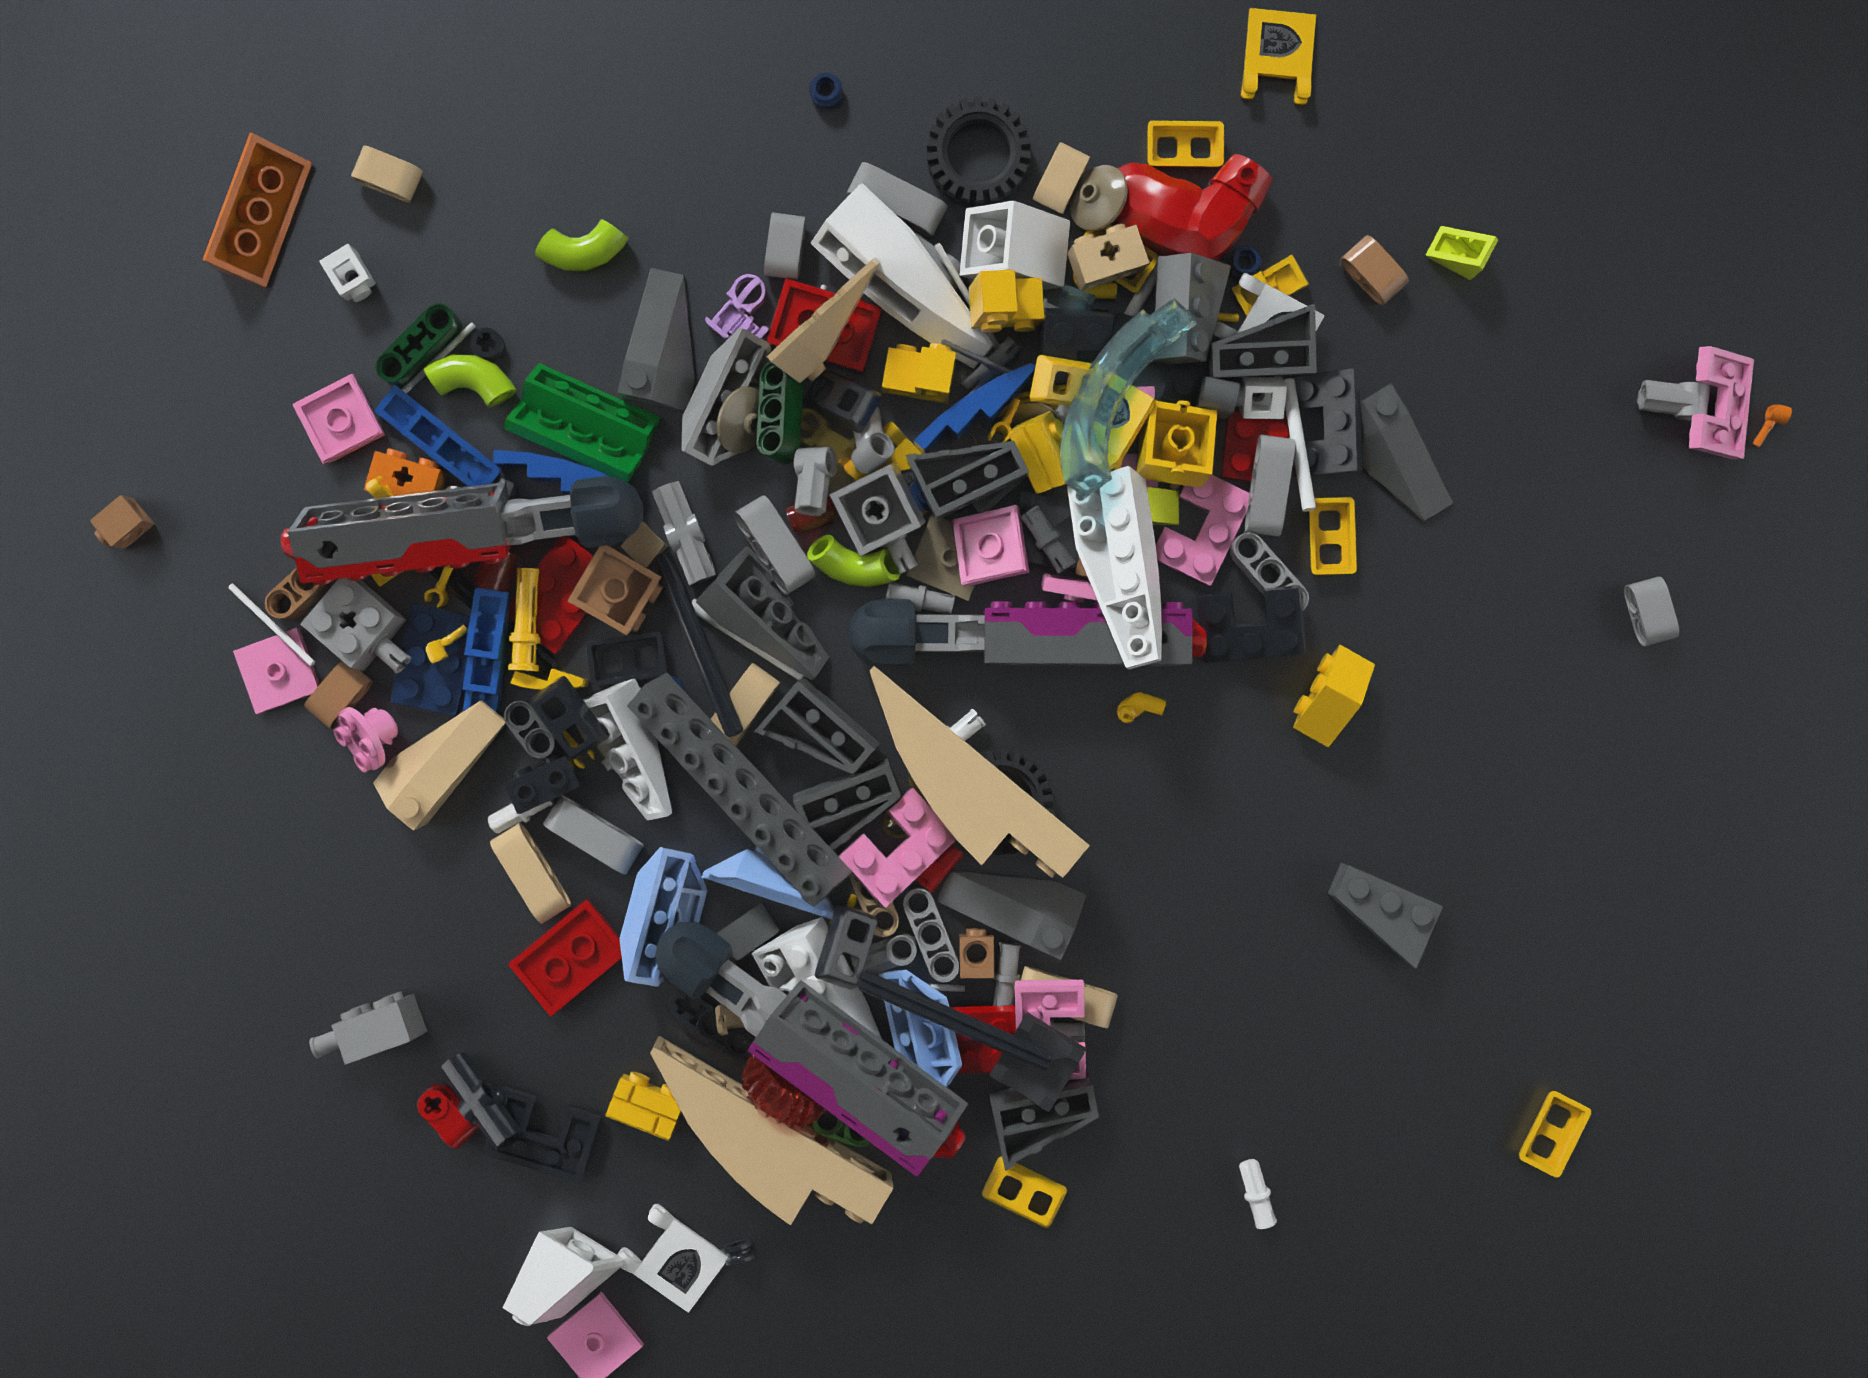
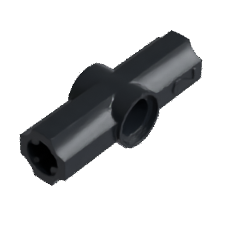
[441,1052,522,1152]

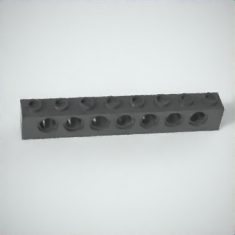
[627,673,852,907]

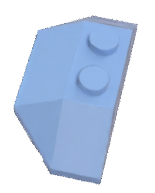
[702,846,835,919]
[619,847,708,987]
[878,970,962,1087]

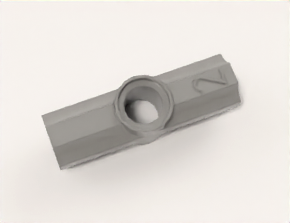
[652,481,717,586]

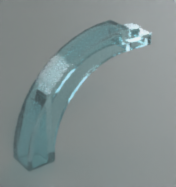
[1061,298,1197,498]

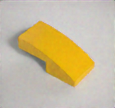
[1231,255,1309,316]
[511,669,589,690]

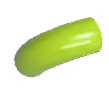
[535,219,629,271]
[423,355,517,407]
[807,535,900,587]

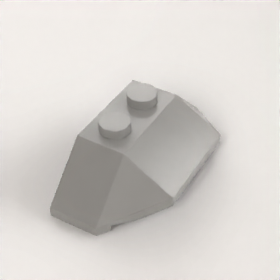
[682,328,771,466]

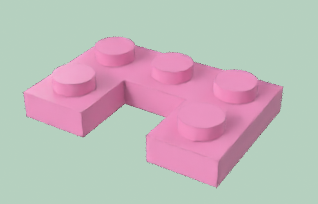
[1689,346,1754,460]
[1155,475,1249,587]
[838,788,956,908]
[1014,980,1086,1080]

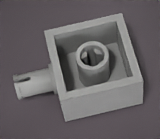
[830,462,926,574]
[300,578,411,673]
[309,991,427,1065]

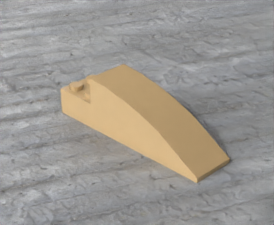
[870,666,1090,878]
[650,1036,894,1225]

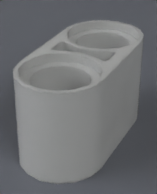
[764,212,806,280]
[1624,576,1679,647]

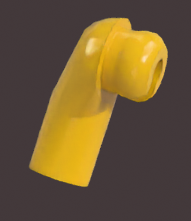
[1117,692,1167,723]

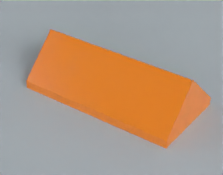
[203,133,312,287]

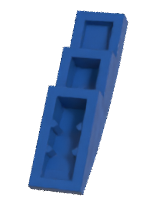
[914,363,1036,454]
[374,385,502,487]
[493,450,610,495]
[462,588,510,714]

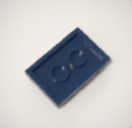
[390,603,470,716]

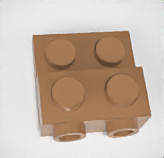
[568,545,663,635]

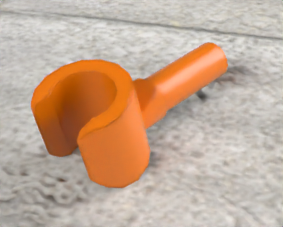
[1752,404,1792,448]

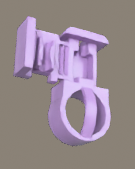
[705,274,770,341]

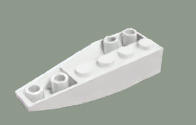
[811,183,994,369]
[1067,466,1162,669]
[752,917,882,1039]

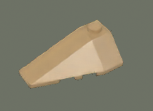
[766,257,880,383]
[373,700,506,831]

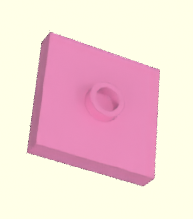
[292,374,386,465]
[952,505,1029,587]
[1041,573,1097,603]
[233,628,320,714]
[547,1292,644,1378]

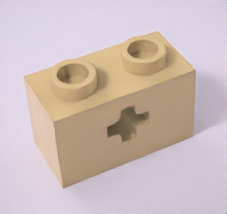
[1067,224,1149,292]

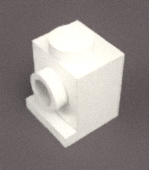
[319,244,376,302]
[1235,375,1287,419]

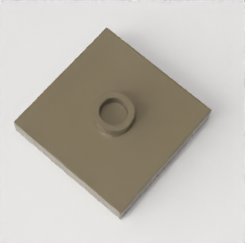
[906,514,975,601]

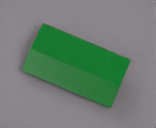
[504,363,661,483]

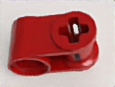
[417,1083,480,1150]

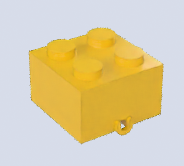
[1136,401,1217,488]

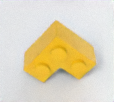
[969,270,1044,333]
[882,343,956,404]
[1293,645,1375,747]

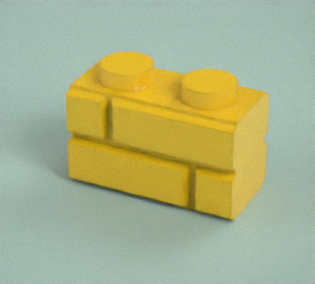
[1008,411,1079,494]
[606,1072,682,1141]

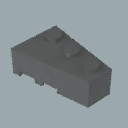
[906,441,1029,521]

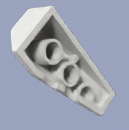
[575,678,672,821]

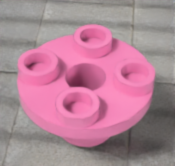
[333,707,398,773]

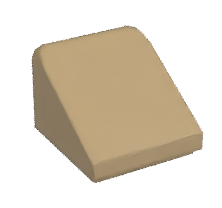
[620,521,668,568]

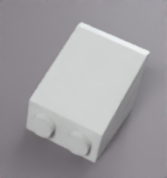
[959,201,1070,290]
[503,1227,625,1326]

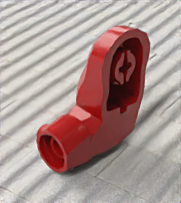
[1110,154,1272,261]

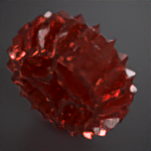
[741,1054,826,1128]

